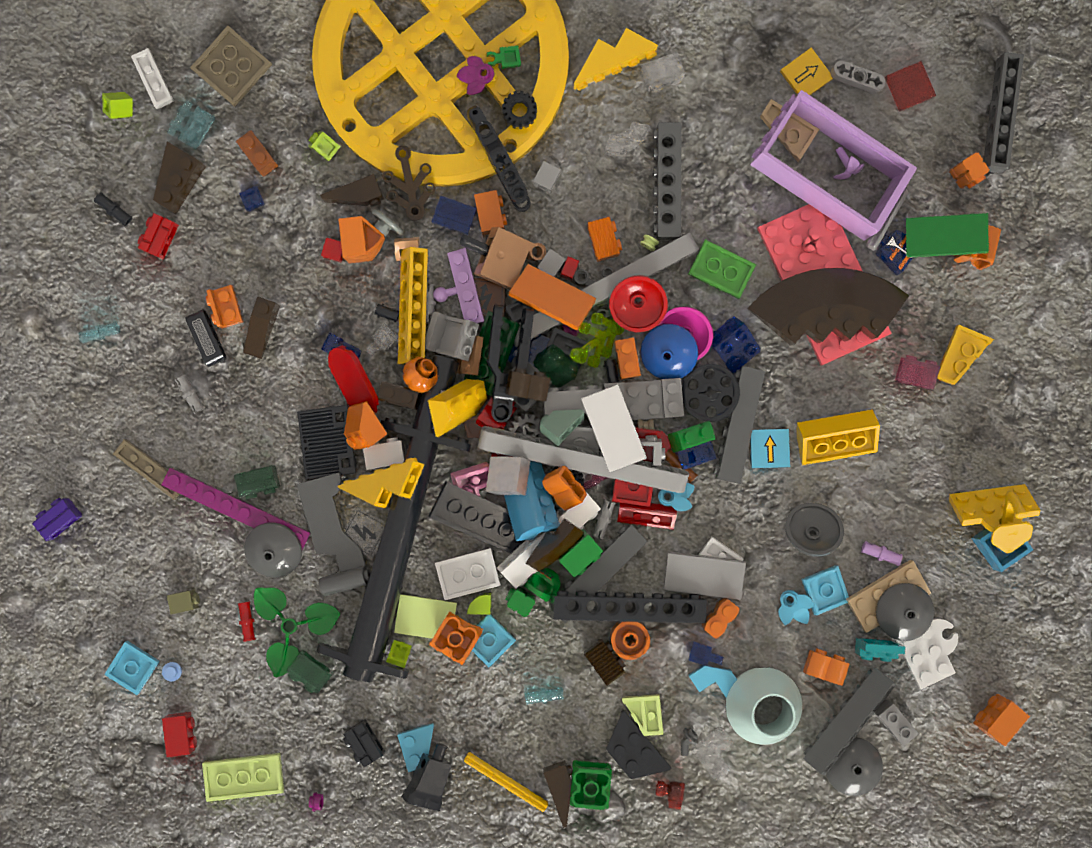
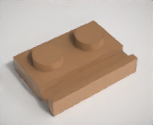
[457,336,484,375]

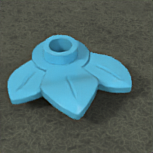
[658,483,695,511]
[778,590,815,625]

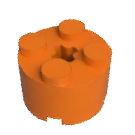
[610,621,650,660]

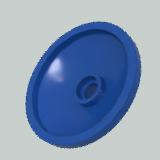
[641,324,698,379]

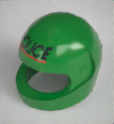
[524,568,560,602]

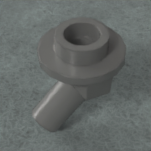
[681,728,698,756]

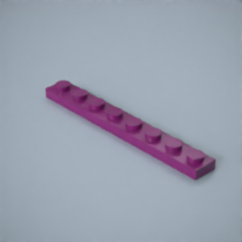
[161,467,310,550]

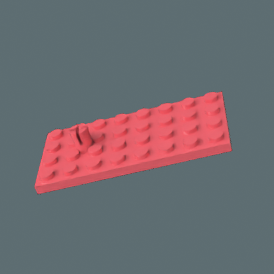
[757,204,892,366]

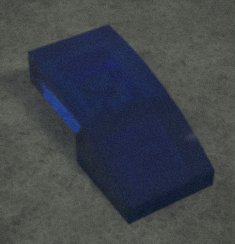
[676,441,717,470]

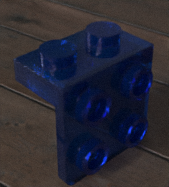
[711,316,761,373]

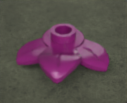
[456,56,495,95]

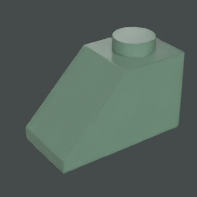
[540,409,584,446]

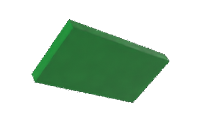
[906,213,989,258]

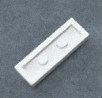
[131,48,174,109]

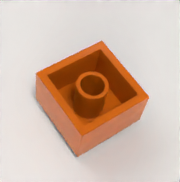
[973,694,1030,746]

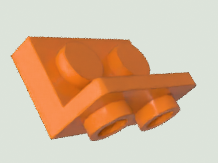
[206,285,244,328]

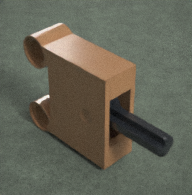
[460,227,546,290]

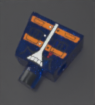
[876,230,914,275]

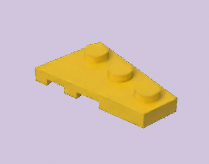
[935,325,994,385]

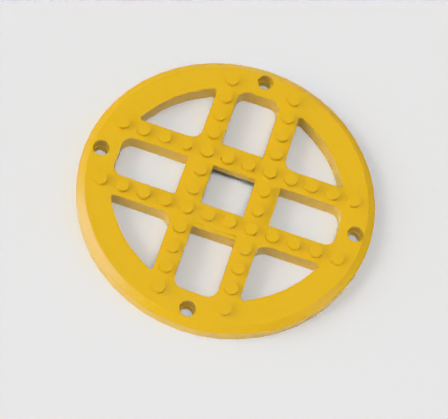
[312,0,569,187]

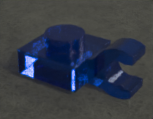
[688,641,724,666]

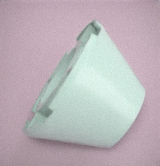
[726,667,802,745]

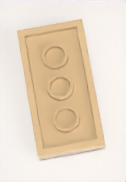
[846,560,931,633]

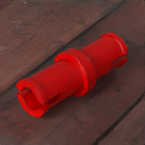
[238,601,256,642]

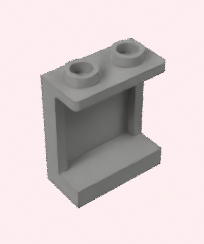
[425,311,479,361]

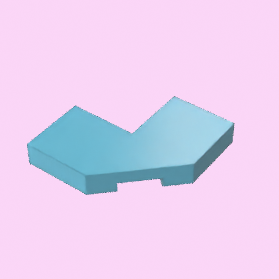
[688,664,737,697]

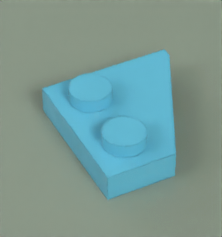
[397,723,434,772]

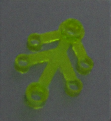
[570,313,624,368]

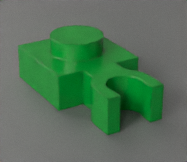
[486,46,521,69]

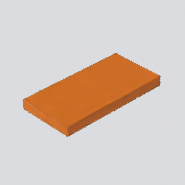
[509,264,596,330]

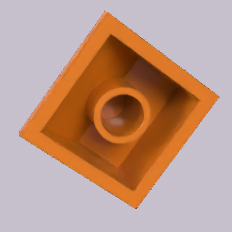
[344,401,387,450]

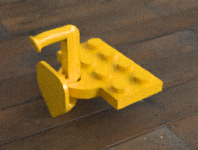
[949,484,1040,553]

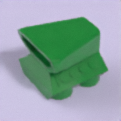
[570,760,612,810]

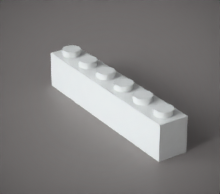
[497,492,601,588]

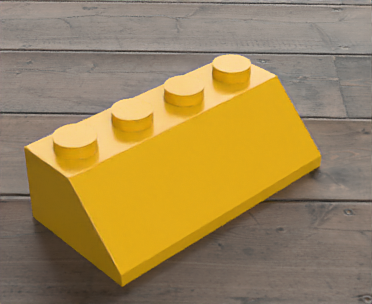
[797,409,880,465]

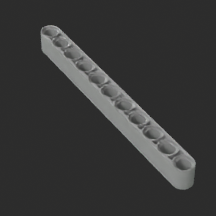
[514,233,699,347]
[478,426,689,493]

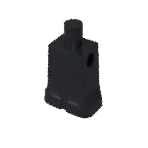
[401,743,452,811]

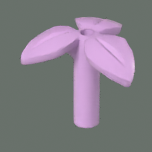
[833,147,865,179]

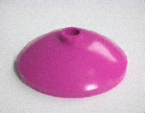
[657,306,713,360]

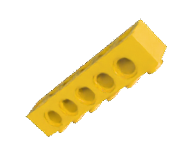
[398,247,428,365]

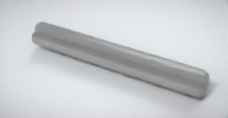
[866,189,908,250]

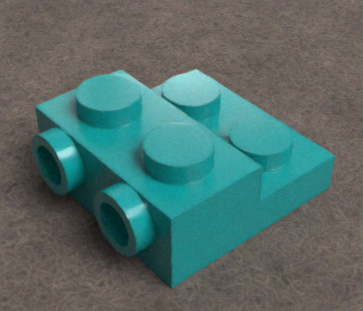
[855,638,905,662]

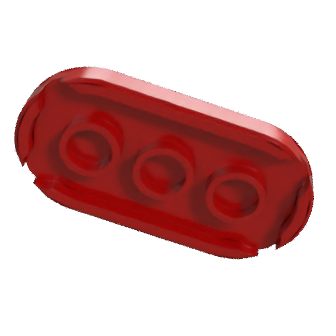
[328,346,379,414]

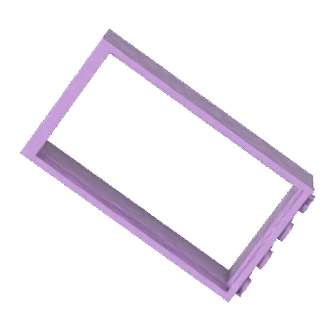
[750,90,917,240]

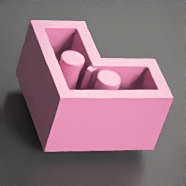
[450,462,489,496]

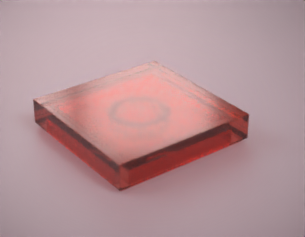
[885,61,936,112]

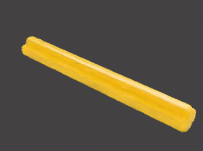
[464,752,548,812]

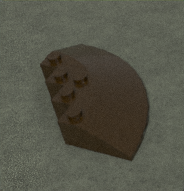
[747,268,909,346]

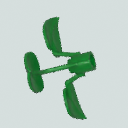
[254,588,340,678]

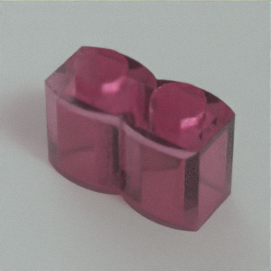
[895,355,940,391]

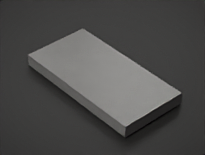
[664,551,746,600]

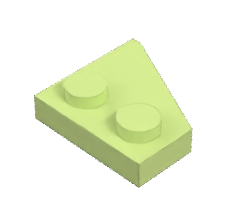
[622,694,664,736]

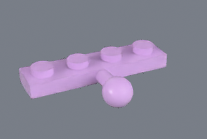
[433,248,485,324]

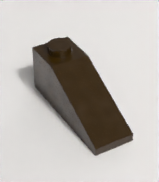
[320,174,384,207]
[243,296,281,359]
[543,760,573,828]

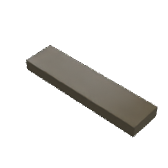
[113,439,180,500]

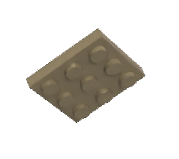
[190,26,272,107]

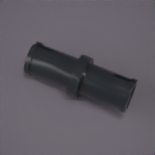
[94,192,133,226]

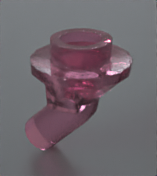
[583,474,608,490]

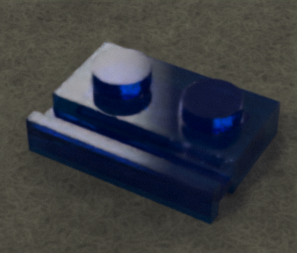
[431,196,477,235]

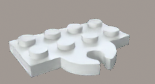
[895,611,958,689]

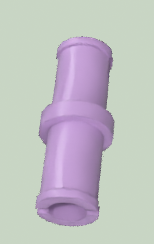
[861,541,903,566]

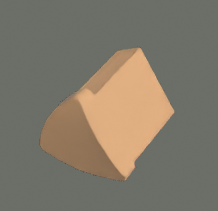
[394,237,420,261]

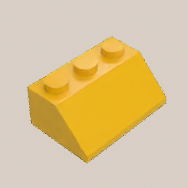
[428,379,487,437]

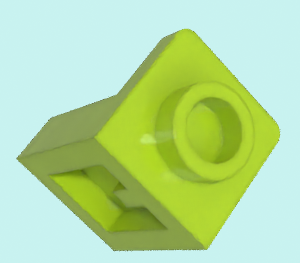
[308,131,341,161]
[386,640,412,668]

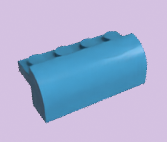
[504,460,559,541]

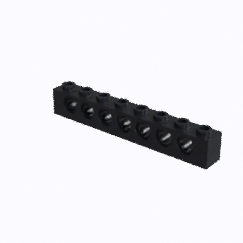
[550,591,707,623]

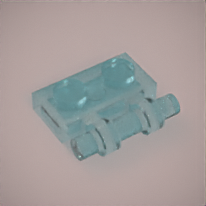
[167,100,215,150]

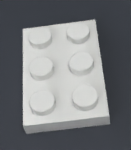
[435,548,501,600]

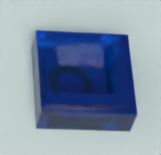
[239,186,265,212]

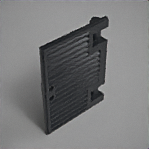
[297,405,357,480]

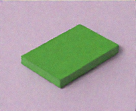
[688,239,756,299]

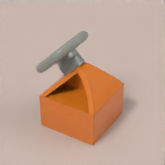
[339,208,403,264]

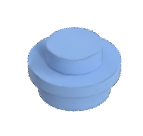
[162,662,182,682]

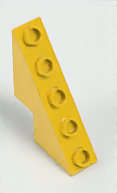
[574,28,658,91]
[338,458,425,508]

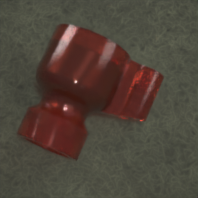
[655,780,685,810]

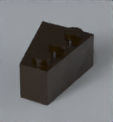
[153,141,206,214]

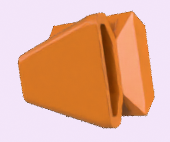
[953,225,1001,270]
[429,611,483,665]

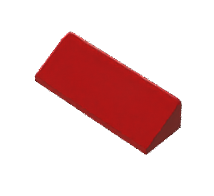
[617,502,677,530]

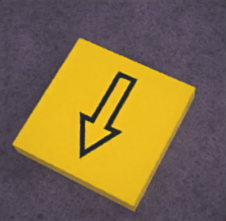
[780,47,833,96]

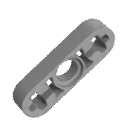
[830,61,885,93]

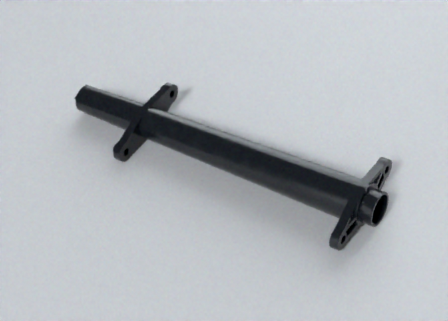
[316,355,471,682]

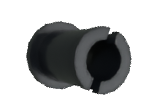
[374,303,399,323]
[603,359,620,383]

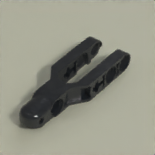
[467,105,531,212]
[487,304,534,422]

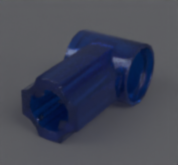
[321,332,362,359]

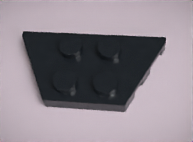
[606,710,672,779]

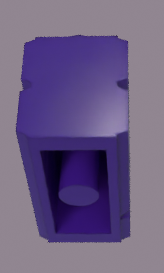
[32,498,82,541]

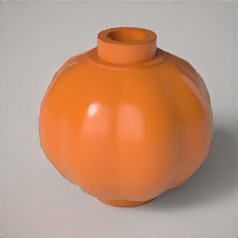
[403,357,438,393]

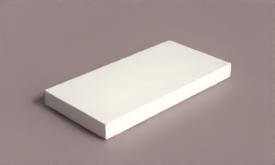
[581,385,646,473]

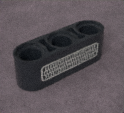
[185,309,227,367]

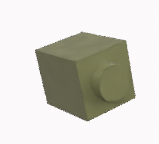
[167,589,200,615]

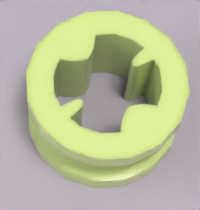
[640,234,659,251]

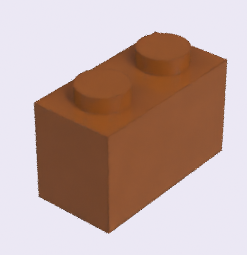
[236,130,279,177]

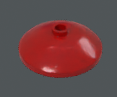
[609,275,668,332]

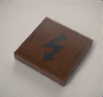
[474,278,505,317]

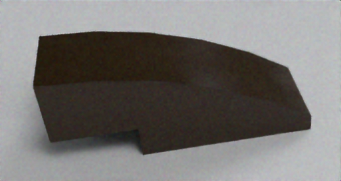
[526,518,584,571]

